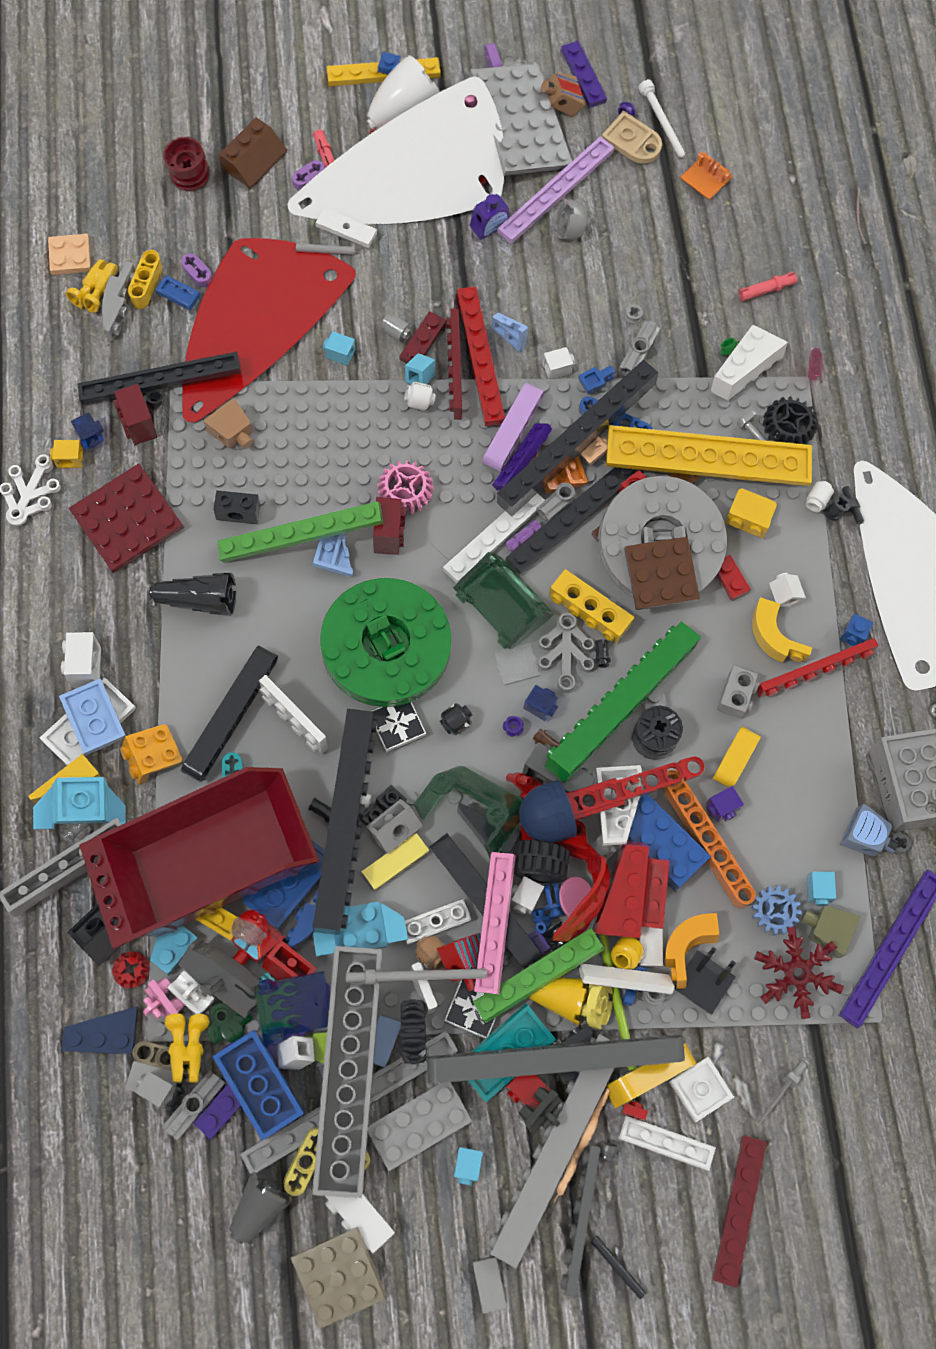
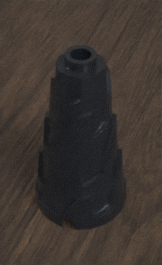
[149,573,236,616]

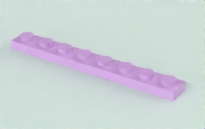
[497,136,614,244]

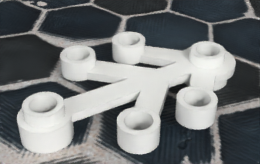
[0,454,61,526]

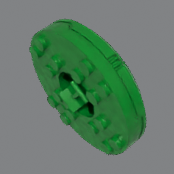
[320,578,451,707]

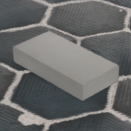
[472,1257,507,1314]

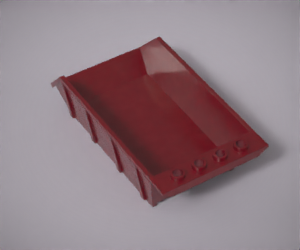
[79,767,319,949]

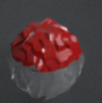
[231,910,269,947]

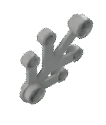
[538,613,594,692]

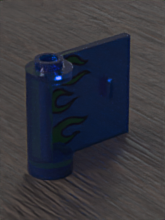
[254,971,330,1045]

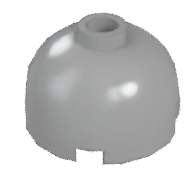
[555,199,590,240]

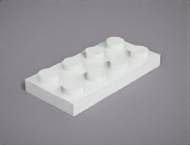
[259,675,328,755]
[40,678,136,765]

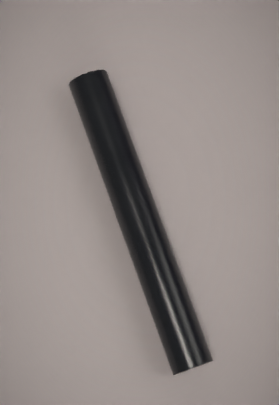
[590,1236,647,1299]

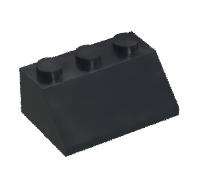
[67,898,122,966]

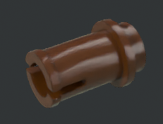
[532,729,561,748]

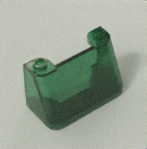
[453,552,554,650]

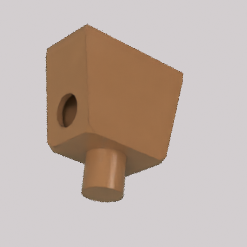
[203,398,253,449]

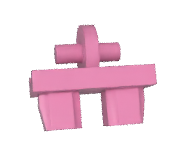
[143,978,185,1019]

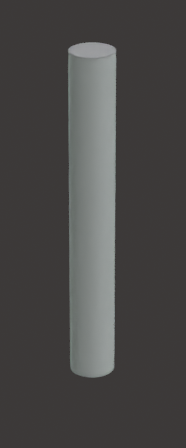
[296,243,355,255]

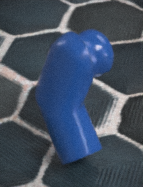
[532,908,552,933]

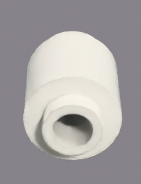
[806,481,834,513]

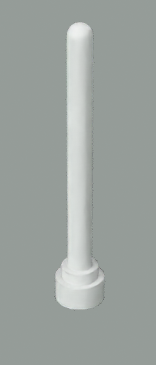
[638,80,685,158]

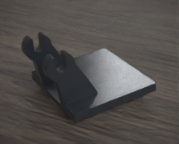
[674,947,736,1015]

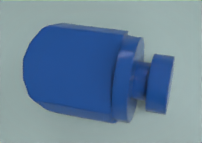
[544,883,564,918]

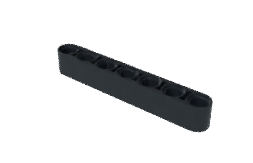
[181,645,278,782]
[429,833,543,969]

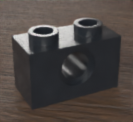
[213,490,260,524]

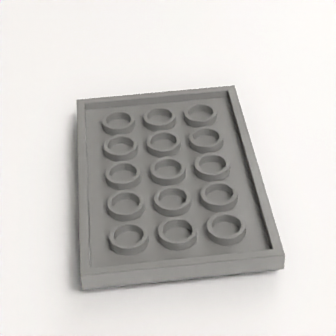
[468,64,572,176]

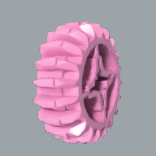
[377,460,434,515]

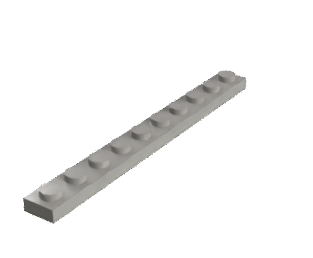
[240,1031,458,1174]

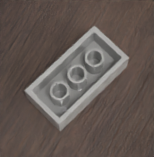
[368,1082,472,1172]

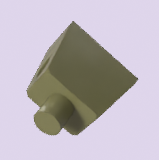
[801,906,861,959]

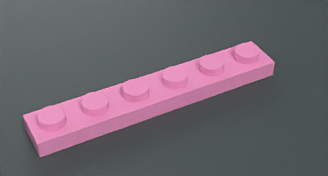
[474,852,516,995]

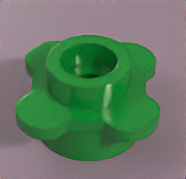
[719,338,740,356]

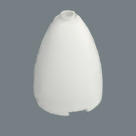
[367,55,440,130]

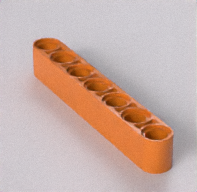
[661,770,755,908]

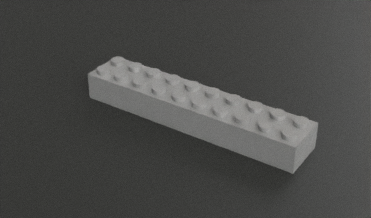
[313,946,382,1198]

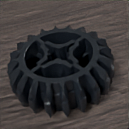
[763,396,818,445]
[401,999,426,1065]

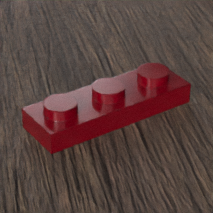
[399,311,447,364]

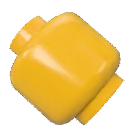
[611,937,644,970]

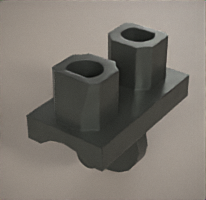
[519,1087,561,1134]

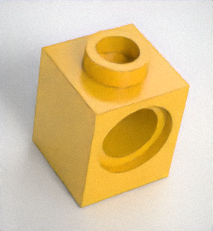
[50,440,83,468]

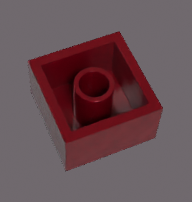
[113,384,158,446]
[373,497,406,555]

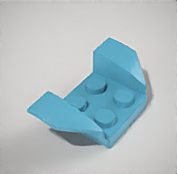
[33,777,126,830]
[313,902,408,957]

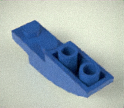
[286,890,318,950]

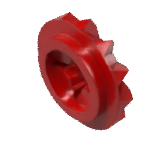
[112,951,150,988]

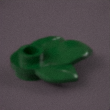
[207,1003,253,1045]

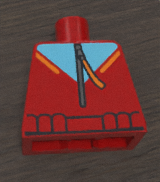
[232,909,286,966]

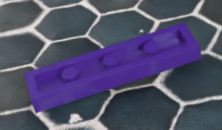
[561,41,607,108]
[492,423,552,491]

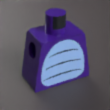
[470,194,510,240]

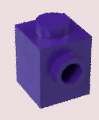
[706,786,744,822]

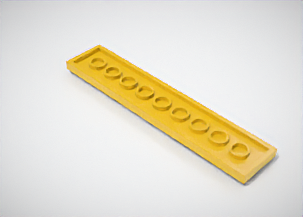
[606,425,812,486]

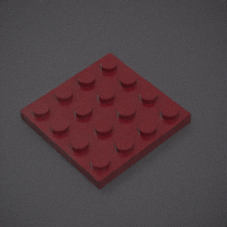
[68,463,184,573]

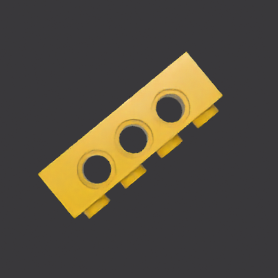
[549,569,634,643]

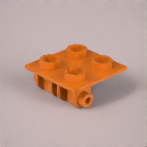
[680,151,733,200]

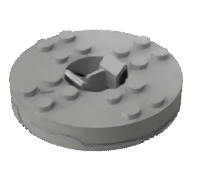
[598,476,727,597]

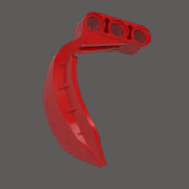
[519,820,610,942]

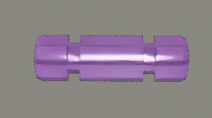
[506,520,541,552]

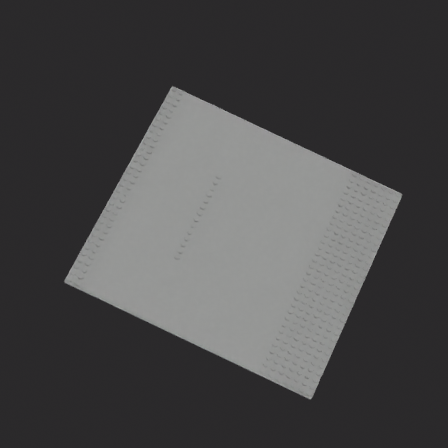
[147,377,882,1042]

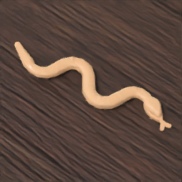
[553,1088,610,1203]

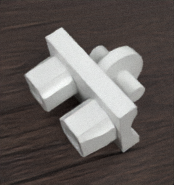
[167,971,215,1014]

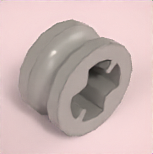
[624,304,643,324]

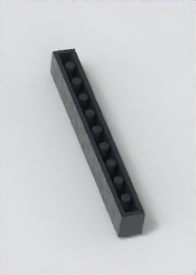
[497,359,658,517]
[313,708,378,936]

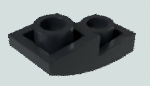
[359,785,407,826]

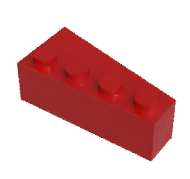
[592,841,649,938]

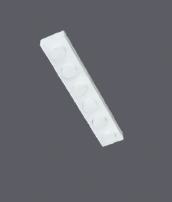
[443,493,545,584]

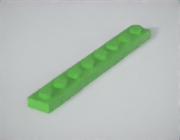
[218,501,383,563]

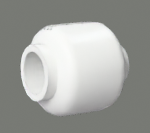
[404,381,436,411]

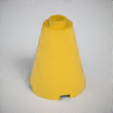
[529,977,589,1026]

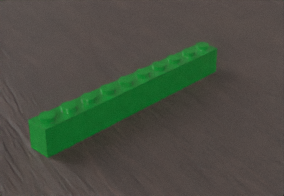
[545,621,701,783]

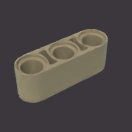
[133,1041,202,1076]

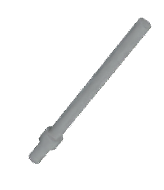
[345,969,487,984]

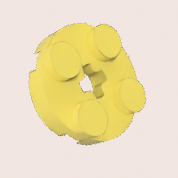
[582,984,613,1029]

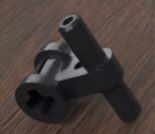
[823,486,864,524]

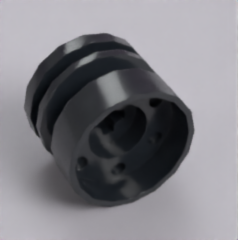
[632,705,683,760]

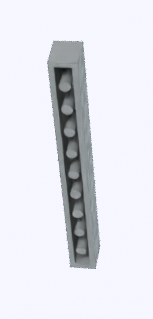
[488,1034,614,1268]

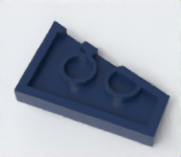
[61,1006,138,1055]

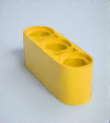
[128,250,162,309]
[712,726,761,788]

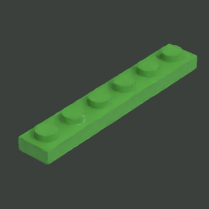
[473,928,605,1023]

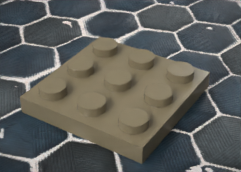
[291,1226,387,1329]

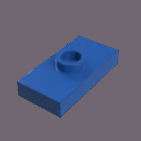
[155,275,201,310]

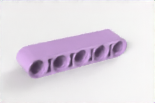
[482,382,545,472]

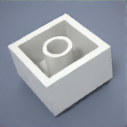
[61,632,101,688]

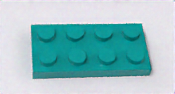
[467,1003,556,1102]

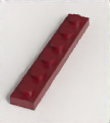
[447,309,462,420]
[712,1135,767,1288]

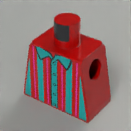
[437,933,481,992]

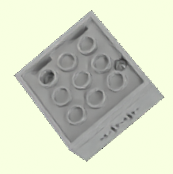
[869,729,936,833]

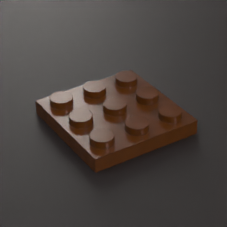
[624,536,700,610]

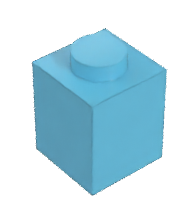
[323,331,355,366]
[405,353,435,384]
[807,871,836,906]
[454,1147,483,1186]

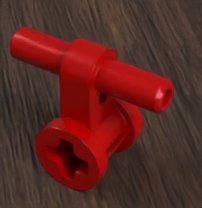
[506,772,543,801]

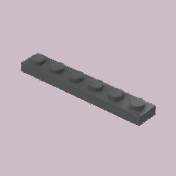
[560,1145,600,1298]

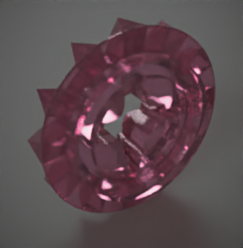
[807,348,823,380]

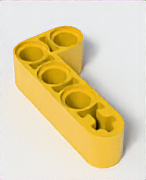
[604,1043,697,1108]

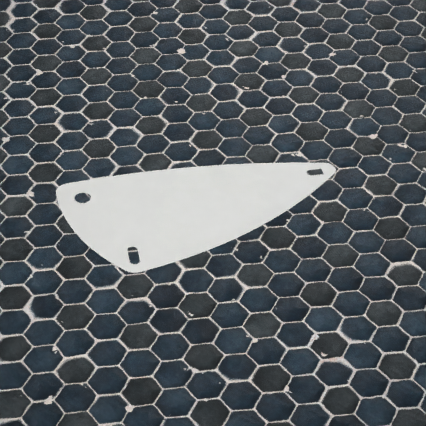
[288,77,504,224]
[854,461,936,691]

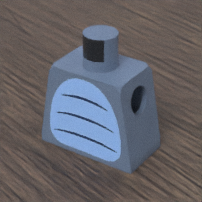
[840,804,898,856]

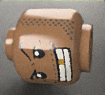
[415,936,444,970]

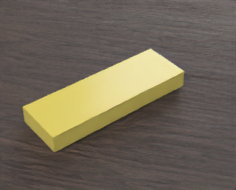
[361,833,429,891]

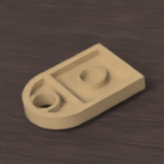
[601,111,662,164]

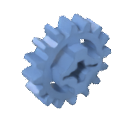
[751,885,802,936]

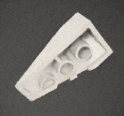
[596,765,642,846]

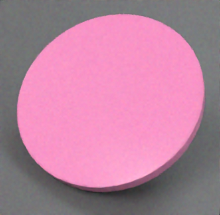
[559,877,591,917]

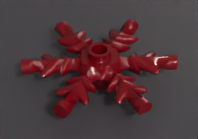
[754,926,844,1019]

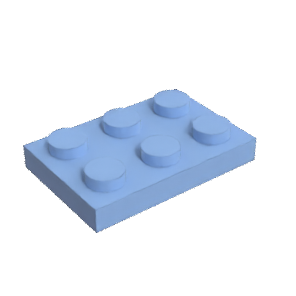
[59,679,126,756]

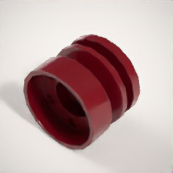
[163,137,210,191]

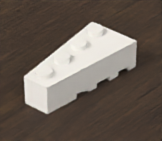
[710,325,788,400]

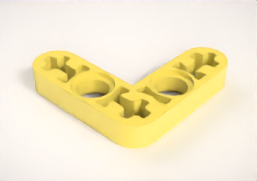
[284,1127,370,1196]

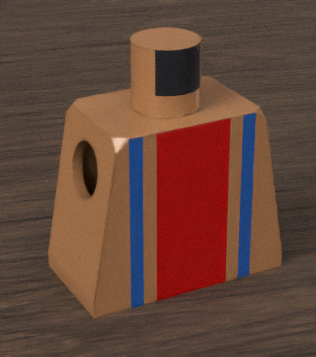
[541,73,585,117]

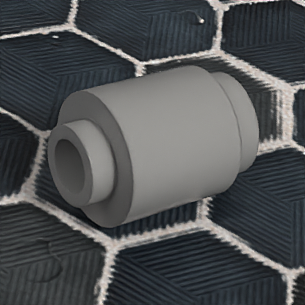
[381,314,412,342]

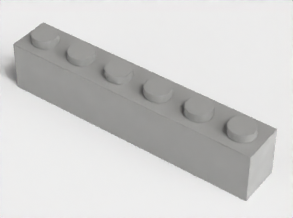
[0,818,122,917]

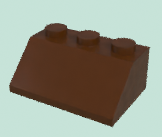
[219,117,287,189]

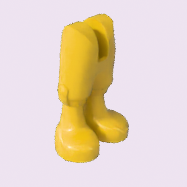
[65,259,118,313]
[165,1013,209,1082]

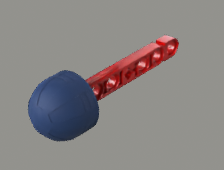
[519,756,705,843]

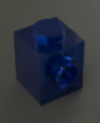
[71,412,104,450]
[523,685,559,721]

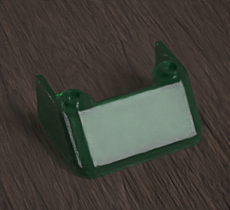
[414,766,523,859]

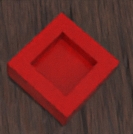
[620,1101,648,1121]

